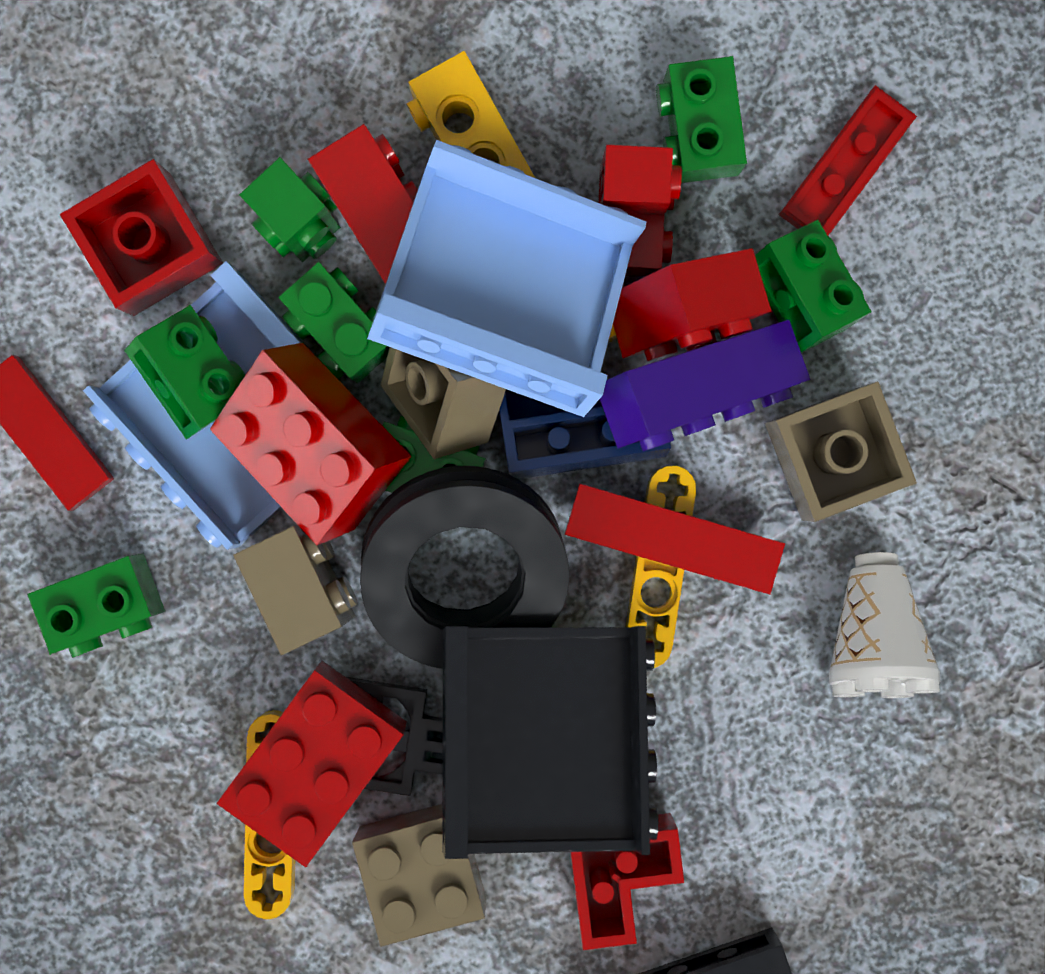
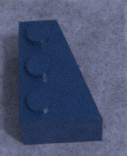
[499,389,671,479]

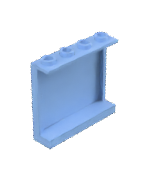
[367,140,647,417]
[83,261,313,550]

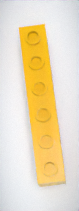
[406,51,617,343]

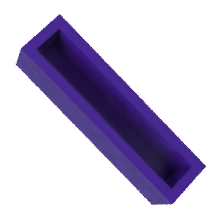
[600,320,811,451]

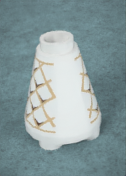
[829,552,940,698]

